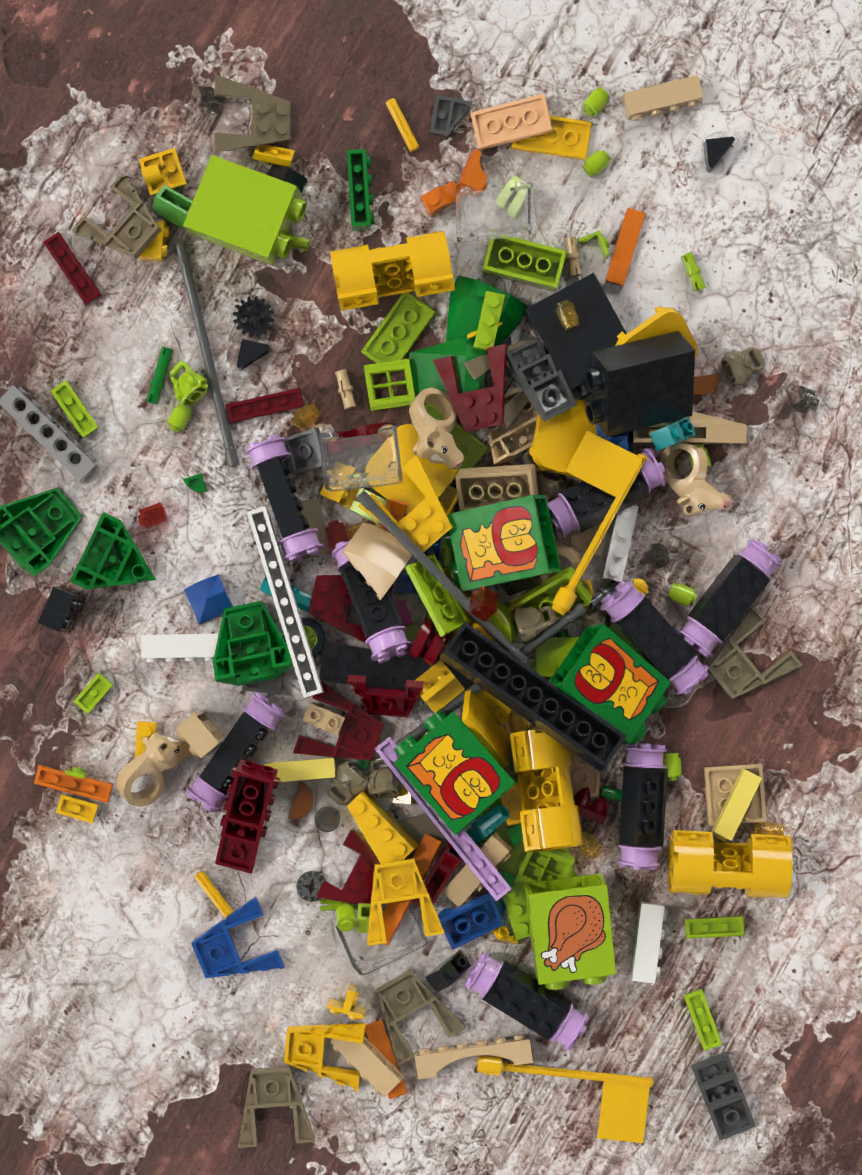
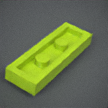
[474,291,505,351]
[51,380,99,438]
[684,915,744,939]
[683,989,722,1051]

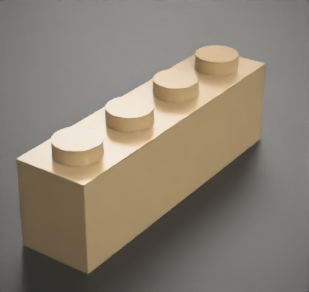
[622,75,703,121]
[442,833,512,907]
[330,1021,404,1097]

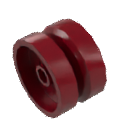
[408,617,449,666]

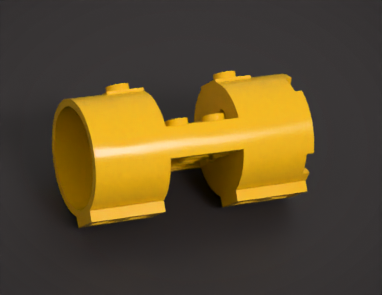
[330,231,455,311]
[510,730,583,852]
[667,830,793,898]

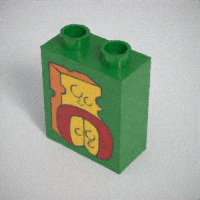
[443,495,561,591]
[549,624,671,745]
[394,709,516,835]

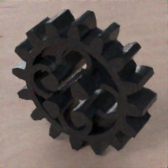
[233,296,275,338]

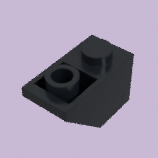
[425,950,471,993]

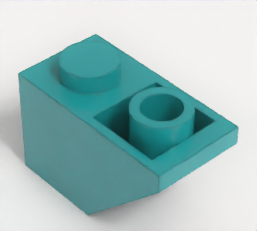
[650,417,696,451]

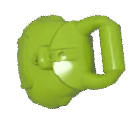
[169,361,208,406]

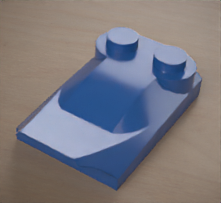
[438,893,506,950]

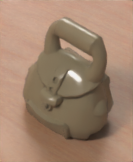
[721,347,765,386]
[536,471,564,503]
[571,603,611,629]
[513,606,558,641]
[367,756,403,799]
[327,761,369,805]

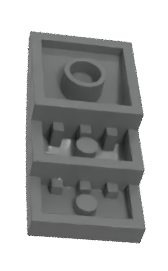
[506,337,577,421]
[691,1051,756,1140]

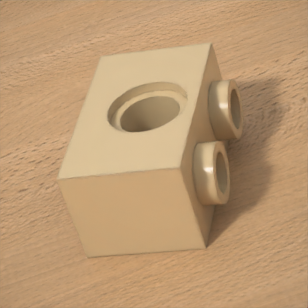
[302,702,346,736]

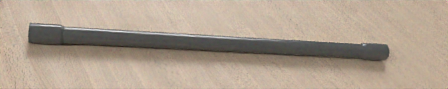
[174,243,240,467]
[356,490,528,663]
[395,602,587,746]

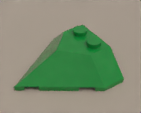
[69,512,156,590]

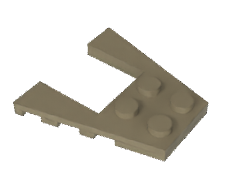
[214,75,290,153]
[72,173,162,259]
[463,336,535,428]
[708,606,803,699]
[376,969,465,1066]
[238,1065,315,1148]

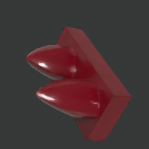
[574,787,607,825]

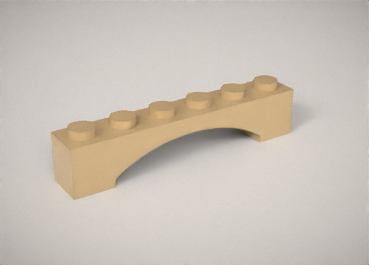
[415,1034,533,1080]

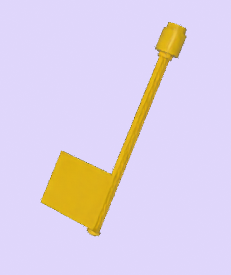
[551,431,648,616]
[477,1055,654,1143]

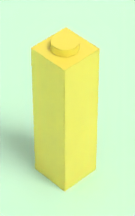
[264,757,336,782]
[712,769,762,842]

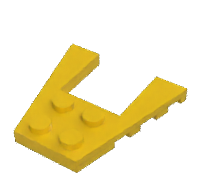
[358,455,453,552]
[367,858,444,946]
[284,1023,366,1092]

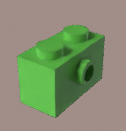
[151,185,193,230]

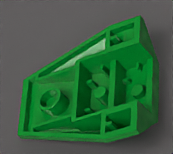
[446,275,528,354]
[409,336,486,395]
[0,487,82,577]
[213,601,292,686]

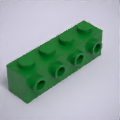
[347,149,375,231]

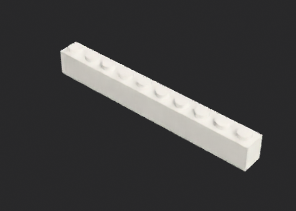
[247,506,324,698]

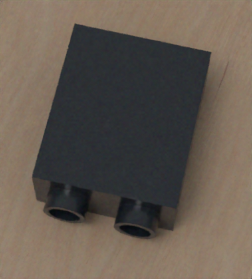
[524,272,627,399]
[585,331,695,437]

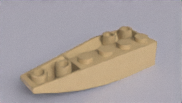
[631,412,747,445]

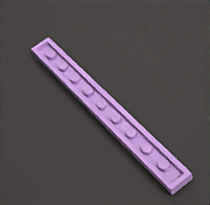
[375,737,512,901]

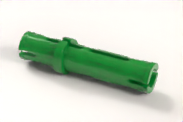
[146,346,174,405]

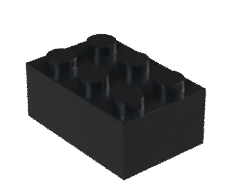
[38,587,86,632]

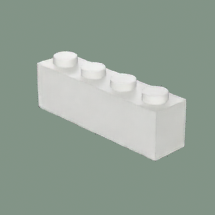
[601,505,639,582]
[141,634,219,662]
[630,901,667,984]

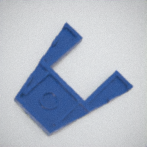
[191,896,285,978]

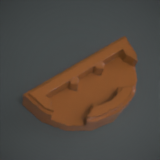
[693,374,719,396]
[288,782,314,819]

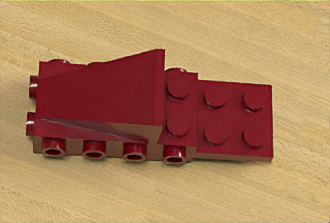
[215,759,280,874]

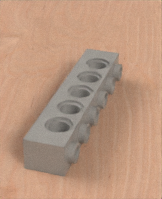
[0,385,98,483]

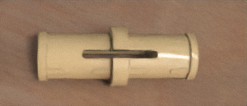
[564,237,582,277]
[335,369,356,410]

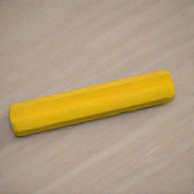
[386,98,419,152]
[195,871,234,918]

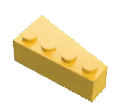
[347,790,419,863]

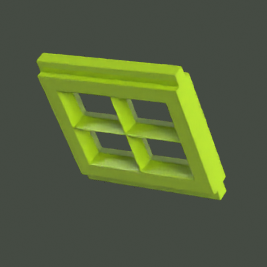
[364,358,415,411]
[514,850,575,886]

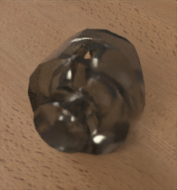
[201,87,227,114]
[791,385,820,415]
[643,543,670,569]
[314,806,341,832]

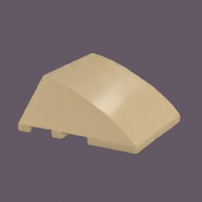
[487,389,538,465]
[343,522,412,600]

